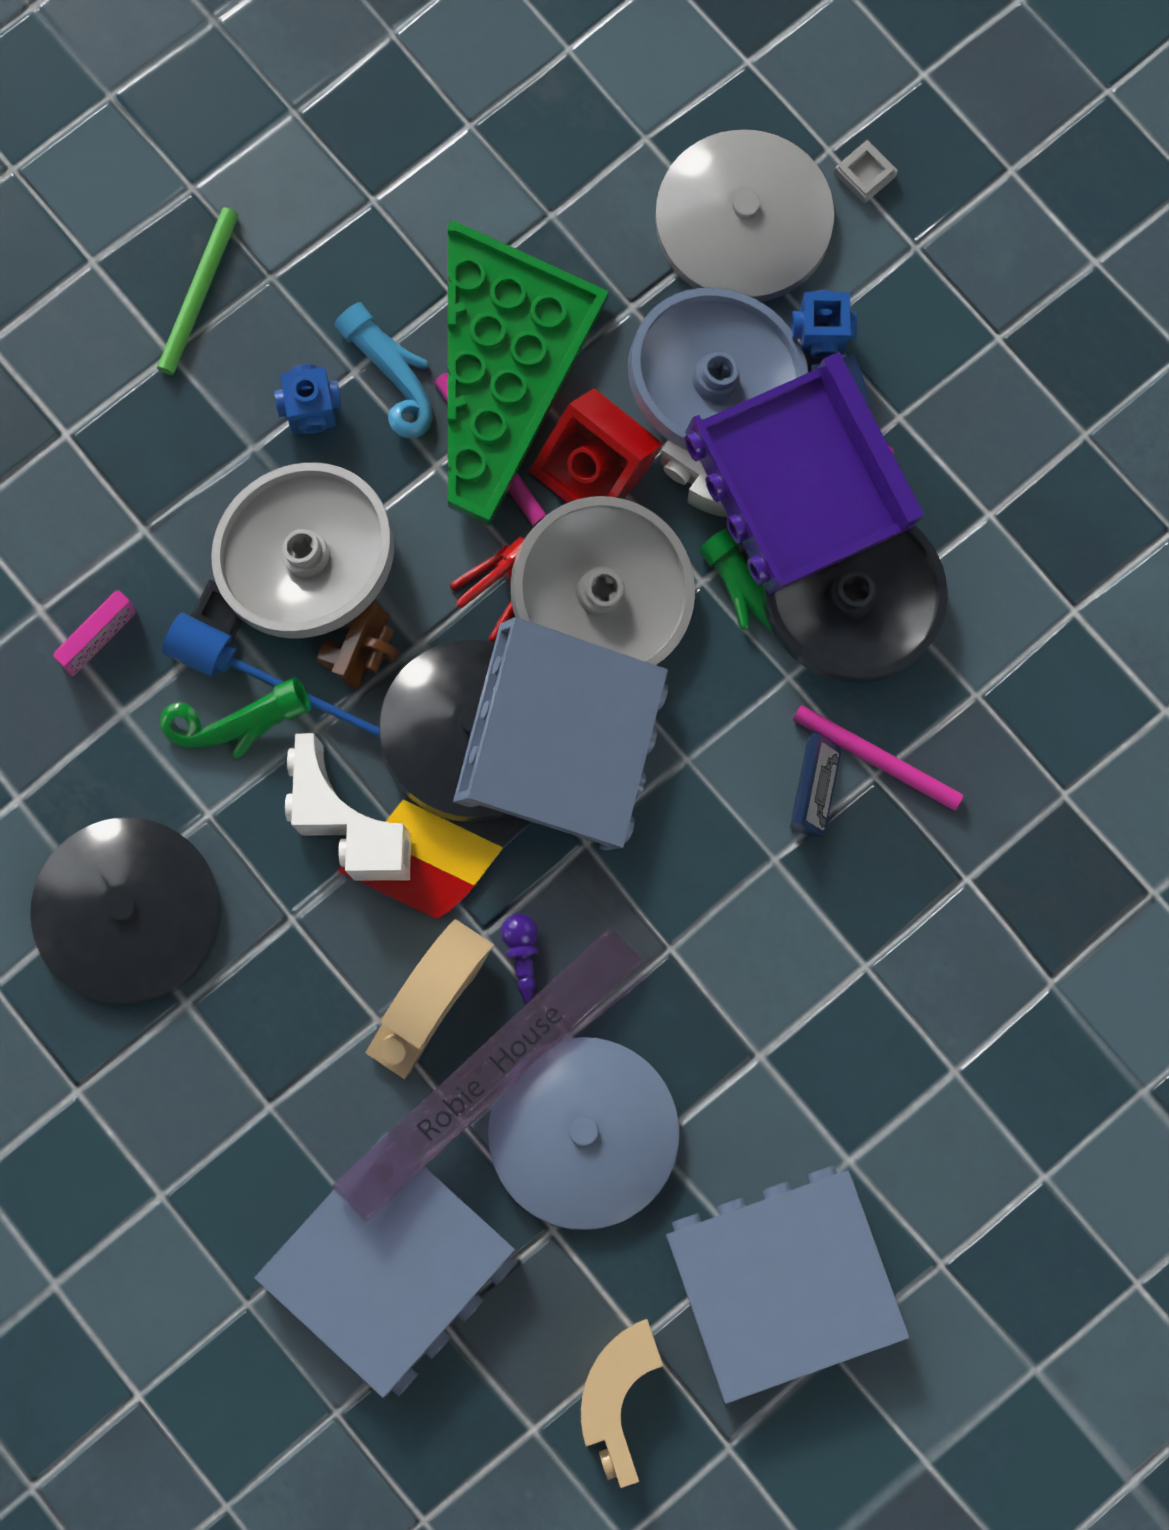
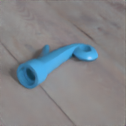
[334,302,433,438]

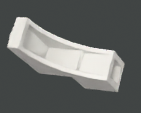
[285,733,411,881]

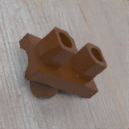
[317,599,400,690]

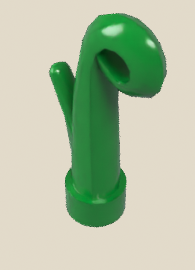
[698,528,773,632]
[159,677,311,759]

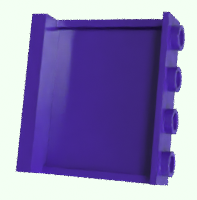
[684,352,924,595]

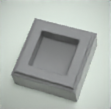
[834,140,898,204]

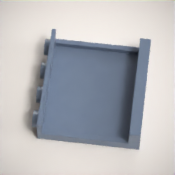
[453,617,668,851]
[254,1132,516,1398]
[665,1165,910,1404]

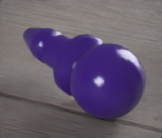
[500,913,539,1005]

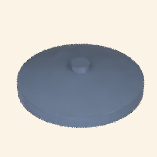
[628,288,808,450]
[488,1037,679,1230]

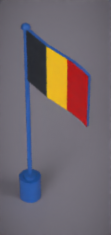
[162,612,532,920]

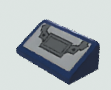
[789,733,841,837]

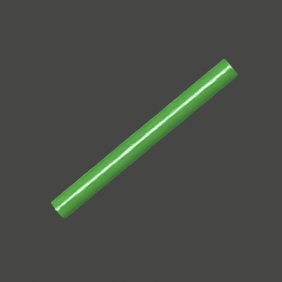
[157,207,239,375]

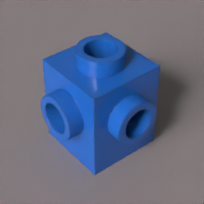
[791,290,857,360]
[274,364,342,434]

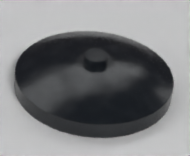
[762,525,948,683]
[379,640,509,822]
[30,818,221,1006]

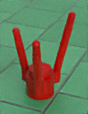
[450,537,525,643]

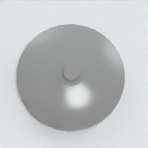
[655,130,834,302]
[211,463,395,638]
[510,496,695,665]

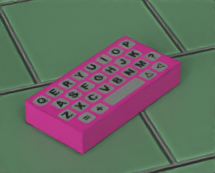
[53,590,137,677]

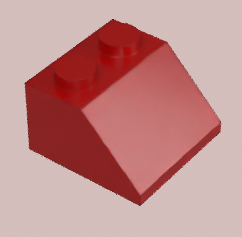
[529,388,664,503]

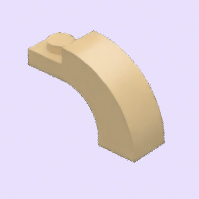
[365,919,494,1079]
[581,1319,663,1488]

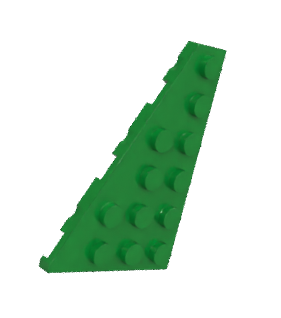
[447,219,609,526]

